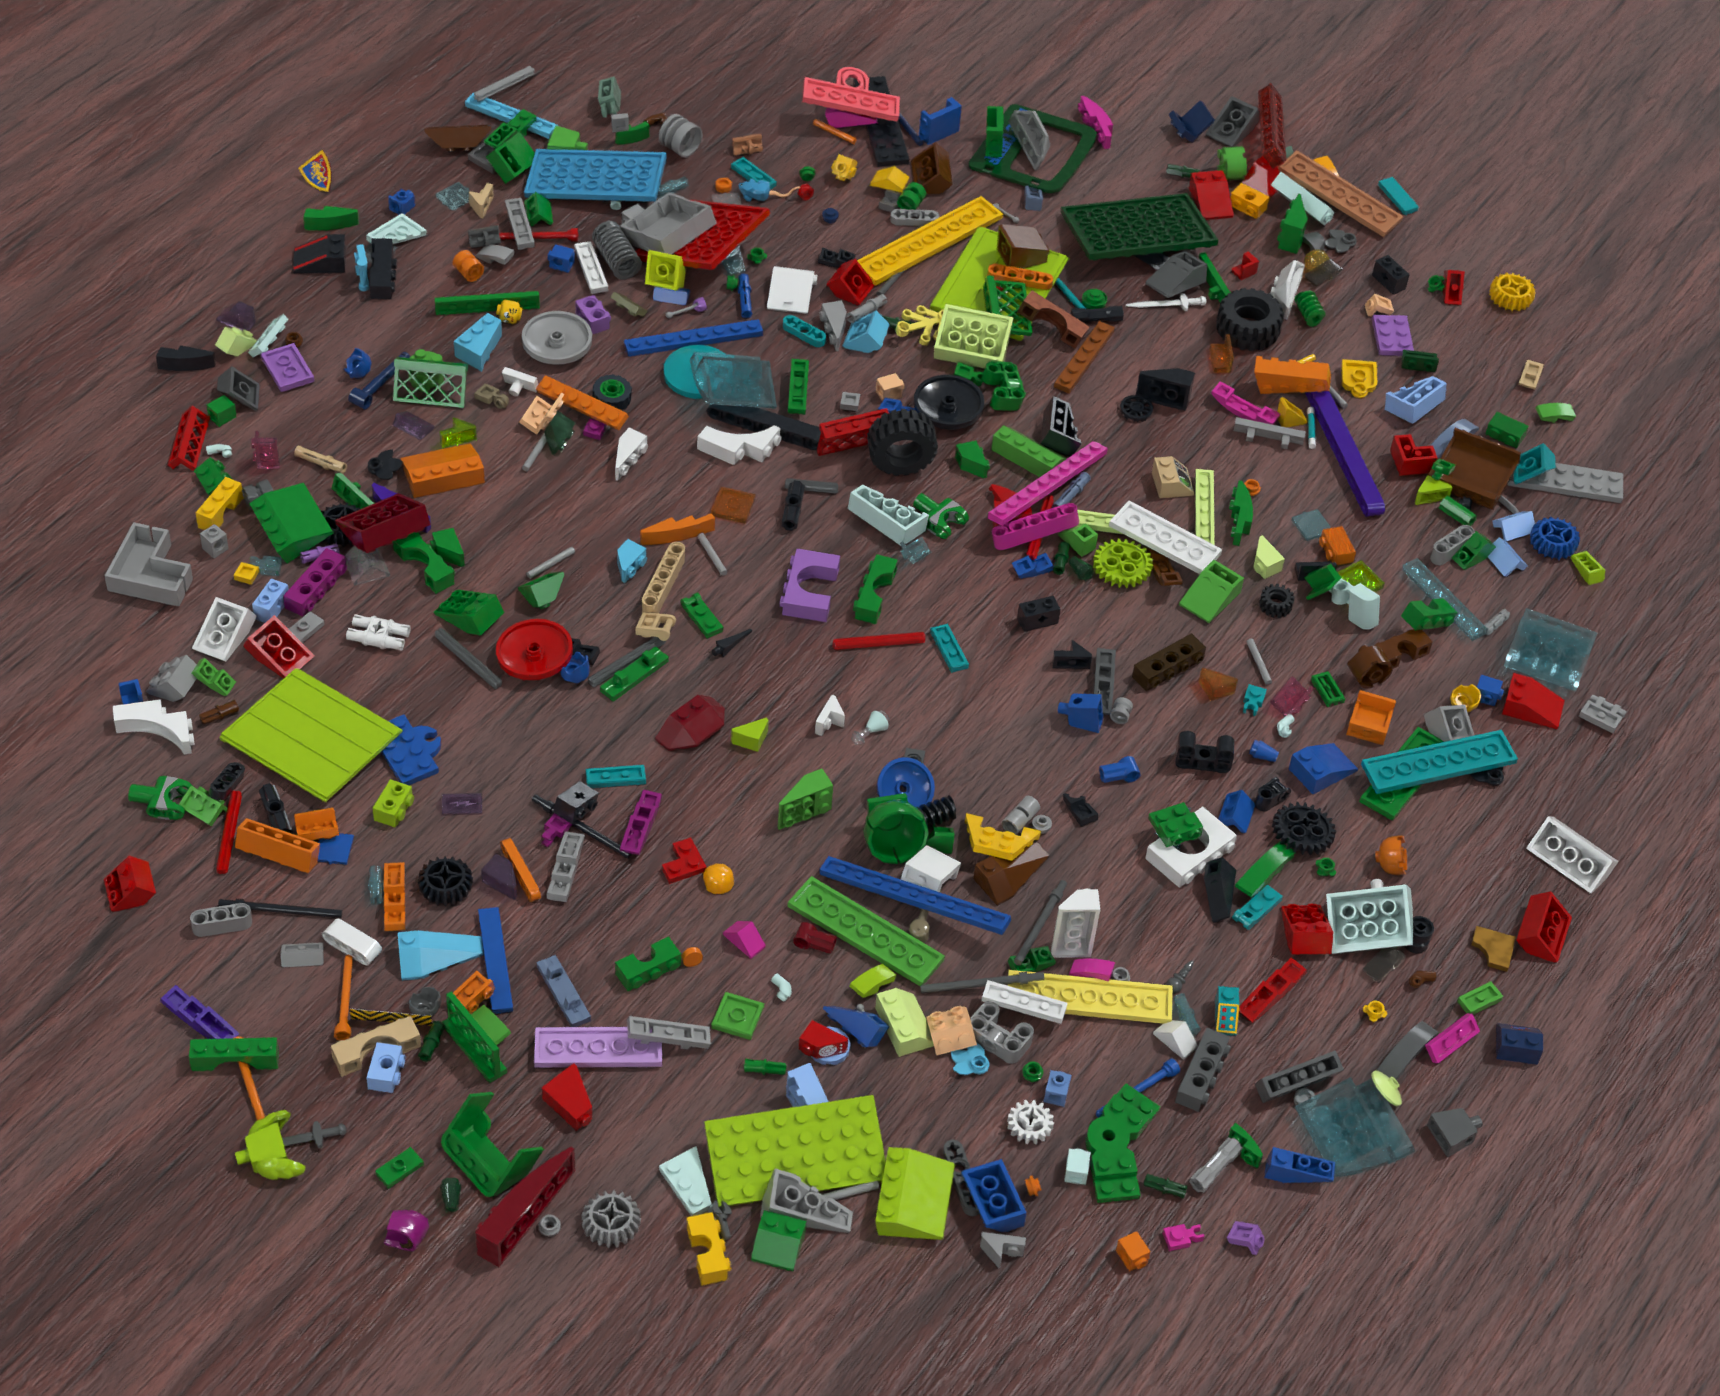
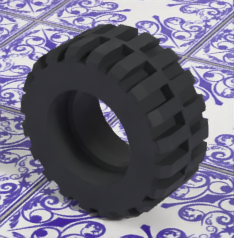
[1216,288,1284,351]
[867,409,938,476]

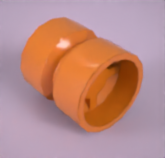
[453,250,484,282]

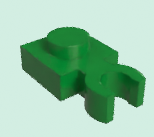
[954,362,983,386]

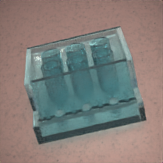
[690,352,777,409]
[1503,608,1597,692]
[1295,1077,1416,1177]

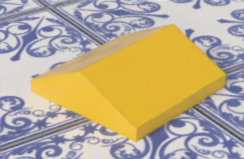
[870,166,909,192]

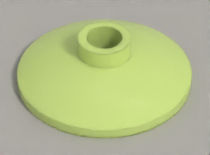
[1371,1070,1402,1106]

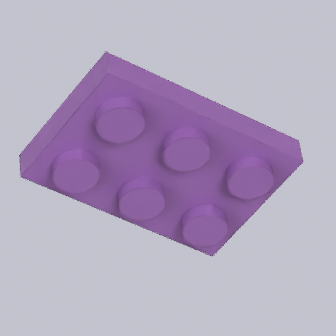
[1372,315,1414,356]
[261,343,315,392]

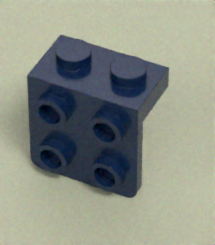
[1168,101,1215,143]

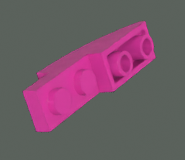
[1078,96,1113,149]

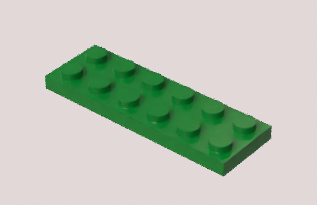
[1359,727,1444,821]

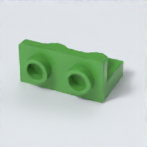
[179,786,228,826]

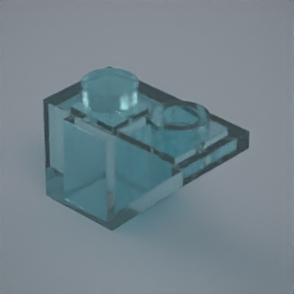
[721,245,746,275]

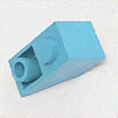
[617,539,647,583]

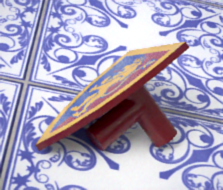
[299,150,332,192]

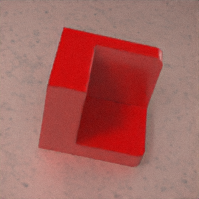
[1231,251,1259,281]

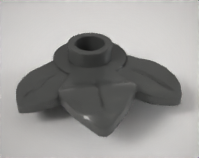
[1324,229,1357,253]

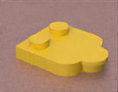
[1341,359,1377,399]

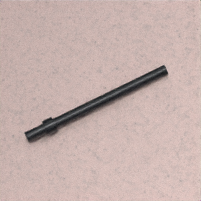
[532,794,632,859]
[218,898,343,918]

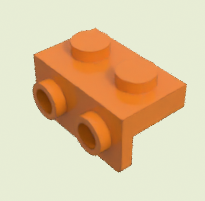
[294,808,339,841]
[453,971,495,1014]

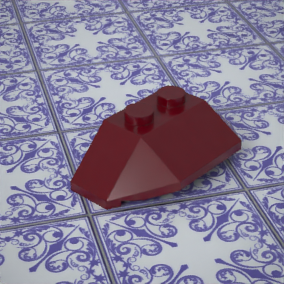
[655,695,725,751]

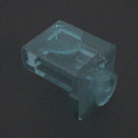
[900,536,932,564]

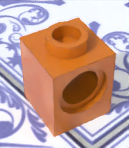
[1116,1231,1151,1271]

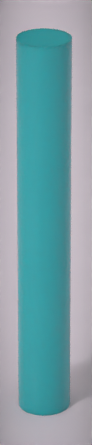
[1055,278,1085,308]

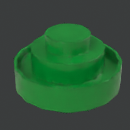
[1082,289,1107,309]

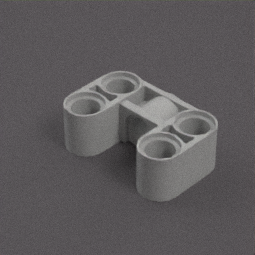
[970,1001,1034,1064]

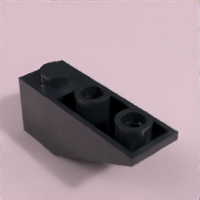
[1204,857,1236,923]

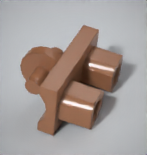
[732,134,763,155]

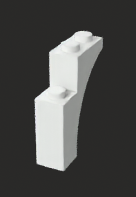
[697,426,781,465]
[113,700,195,754]

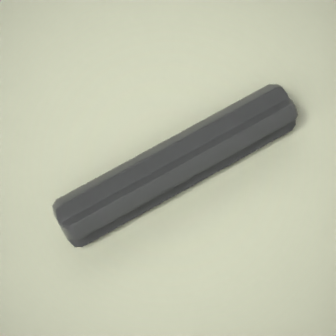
[785,478,838,494]

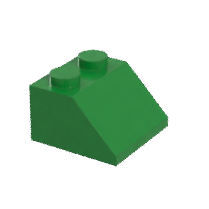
[751,1210,806,1271]

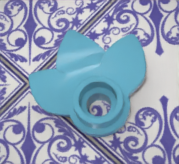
[951,1042,989,1075]

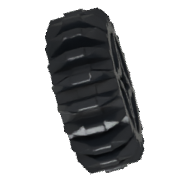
[321,503,360,547]
[418,855,473,907]

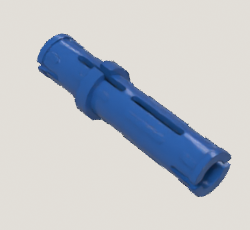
[738,274,752,318]

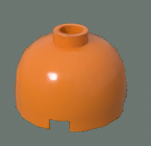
[1375,835,1407,875]

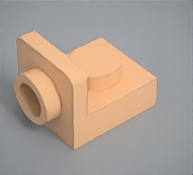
[1365,294,1394,317]

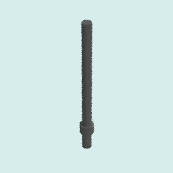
[1014,880,1067,966]
[921,972,1045,993]

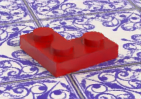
[662,837,707,884]

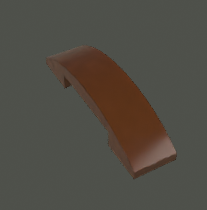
[1147,547,1183,586]

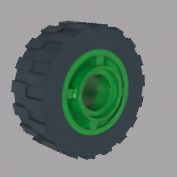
[592,374,632,410]

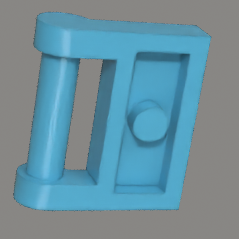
[354,244,369,291]

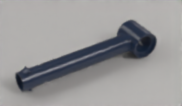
[348,352,410,410]

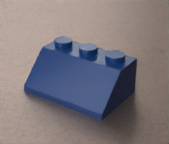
[961,1159,1027,1232]

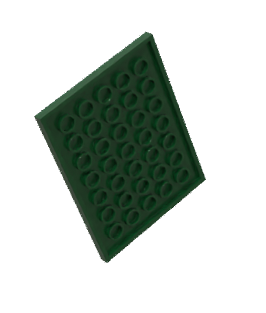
[1061,193,1218,261]

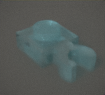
[249,556,283,576]

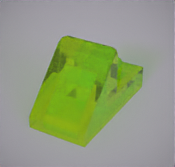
[439,417,477,448]

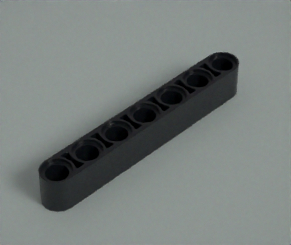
[706,396,821,451]

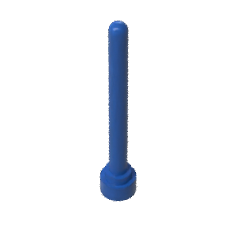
[1096,1058,1180,1118]

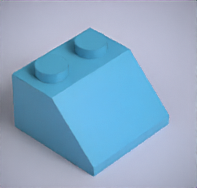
[843,311,889,353]

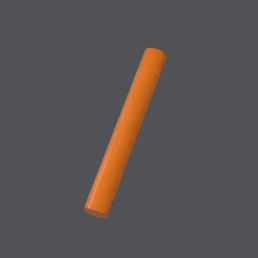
[813,119,857,144]

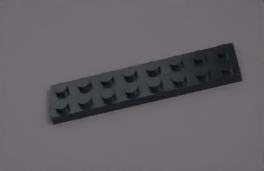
[853,76,910,167]

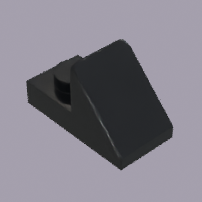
[1052,640,1092,669]

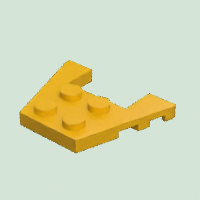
[964,813,1041,861]

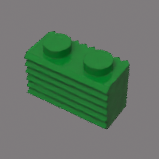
[1485,412,1529,449]

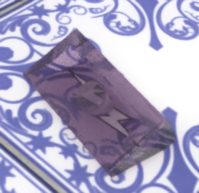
[393,411,434,440]
[442,793,483,814]

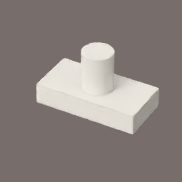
[502,367,539,396]

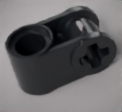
[1254,777,1291,811]

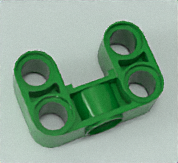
[982,361,1026,411]

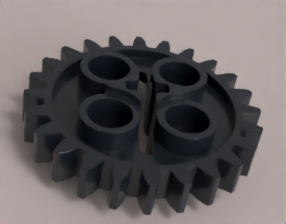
[1272,802,1336,856]

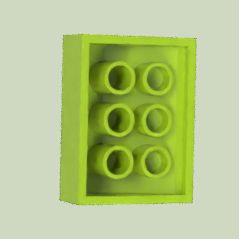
[875,1147,955,1240]

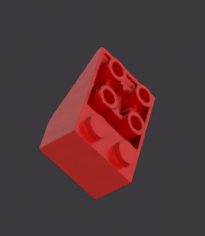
[1281,903,1333,955]

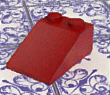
[1189,170,1234,220]
[243,615,315,678]
[1502,673,1565,730]

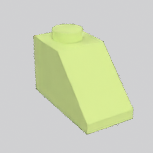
[1254,535,1285,579]

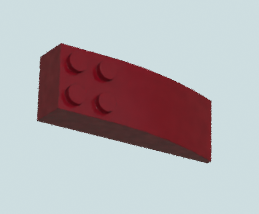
[475,1147,575,1268]

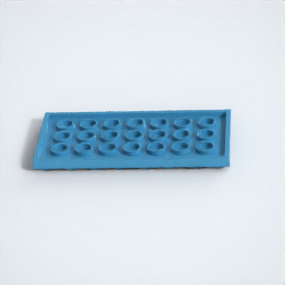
[524,149,667,202]

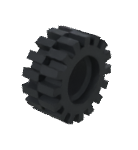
[1259,584,1294,618]

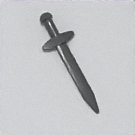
[243,1121,347,1150]

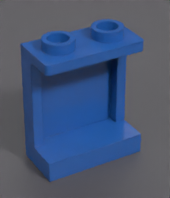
[919,97,962,145]

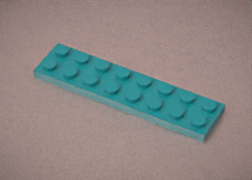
[1361,730,1518,794]

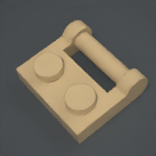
[636,612,676,641]

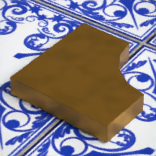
[1471,926,1516,972]

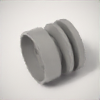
[659,114,703,158]

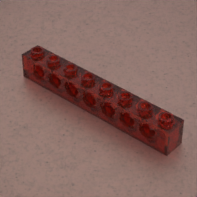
[1258,83,1287,169]

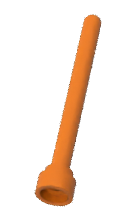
[334,954,353,1041]
[235,1037,265,1121]

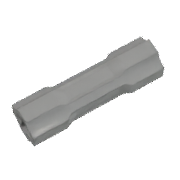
[1189,1138,1242,1193]

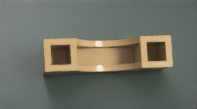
[331,1016,421,1077]

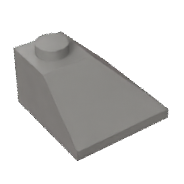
[1424,705,1474,742]

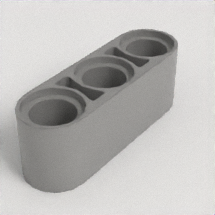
[1430,525,1475,565]
[190,903,252,937]

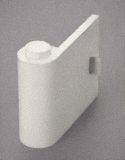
[767,266,818,314]

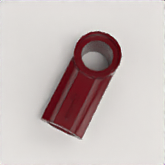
[793,922,837,954]

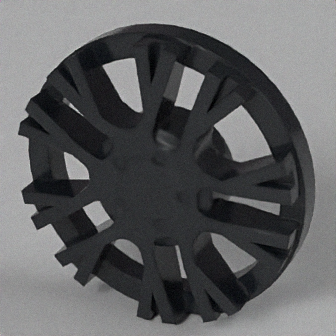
[1120,395,1153,422]

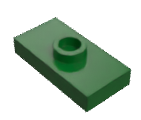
[375,1147,424,1189]

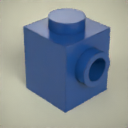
[1477,675,1504,707]

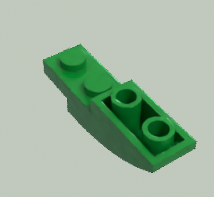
[484,109,536,149]
[1229,480,1253,546]

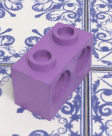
[575,295,611,335]

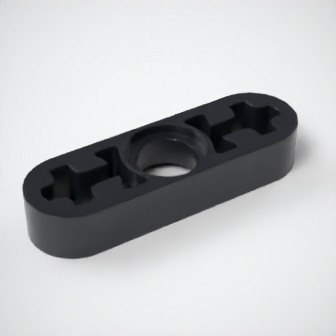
[209,762,245,800]

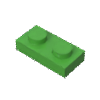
[1457,982,1503,1015]

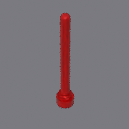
[499,228,578,242]

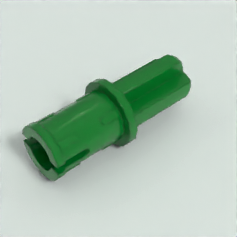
[744,1058,787,1075]

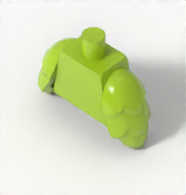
[235,1110,306,1180]

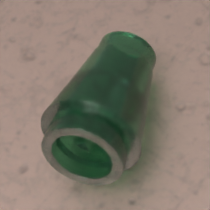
[1069,556,1094,581]
[440,1178,462,1212]

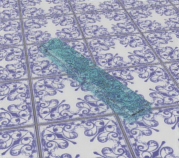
[1402,558,1488,641]

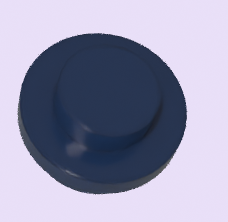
[822,208,839,223]

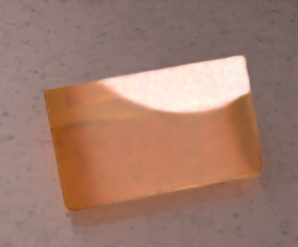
[1210,334,1234,373]

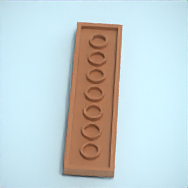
[1278,150,1403,237]

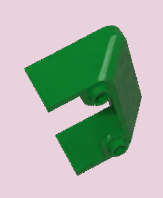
[441,1092,544,1197]

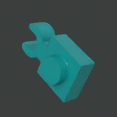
[1243,684,1267,716]

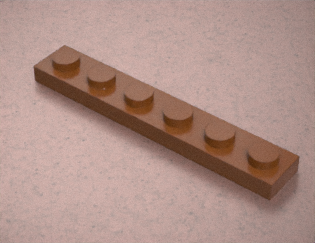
[1054,321,1115,394]

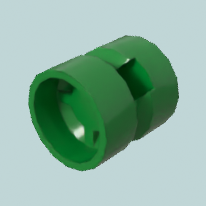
[897,182,926,210]

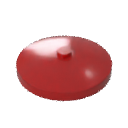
[496,619,573,680]

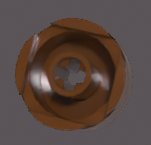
[1347,645,1393,688]

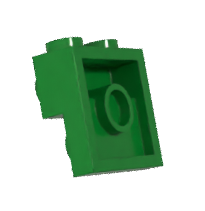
[1148,802,1203,848]

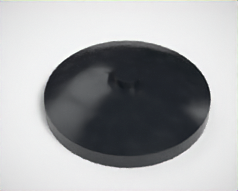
[914,375,984,430]

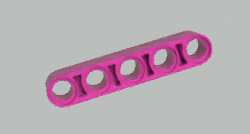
[991,503,1079,550]

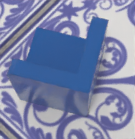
[118,679,143,705]

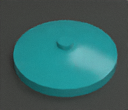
[664,345,734,399]

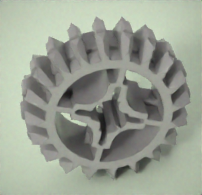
[581,1190,641,1248]

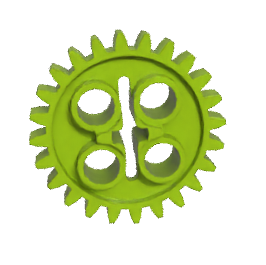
[1093,538,1153,588]

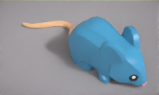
[738,179,800,202]

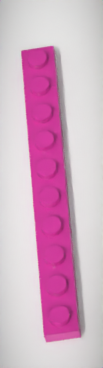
[988,441,1108,526]

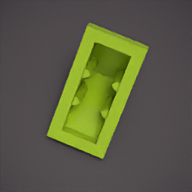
[1415,475,1452,505]
[731,717,769,752]

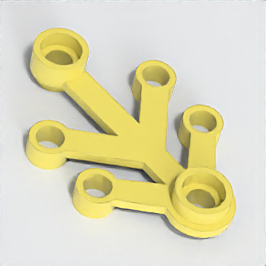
[895,305,944,346]

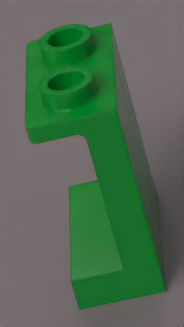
[986,106,1003,157]

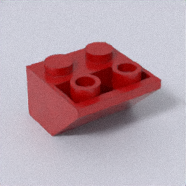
[104,855,156,912]

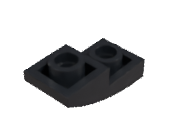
[817,247,856,268]

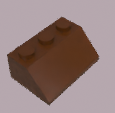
[911,142,953,194]

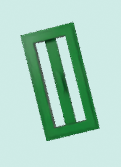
[1311,671,1345,707]

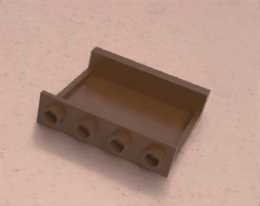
[1428,428,1521,510]

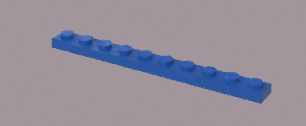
[819,856,1011,935]

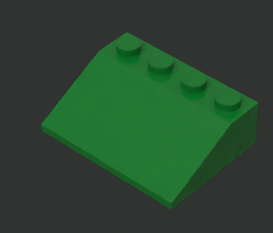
[249,483,334,564]

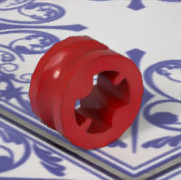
[798,183,814,201]

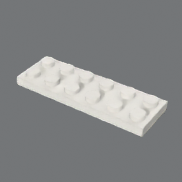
[1109,501,1222,574]

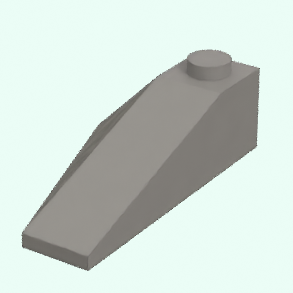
[760,1168,853,1233]

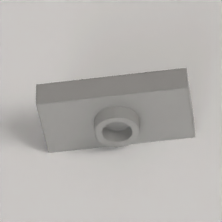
[289,611,325,643]

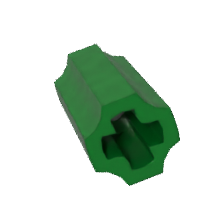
[1439,496,1477,526]

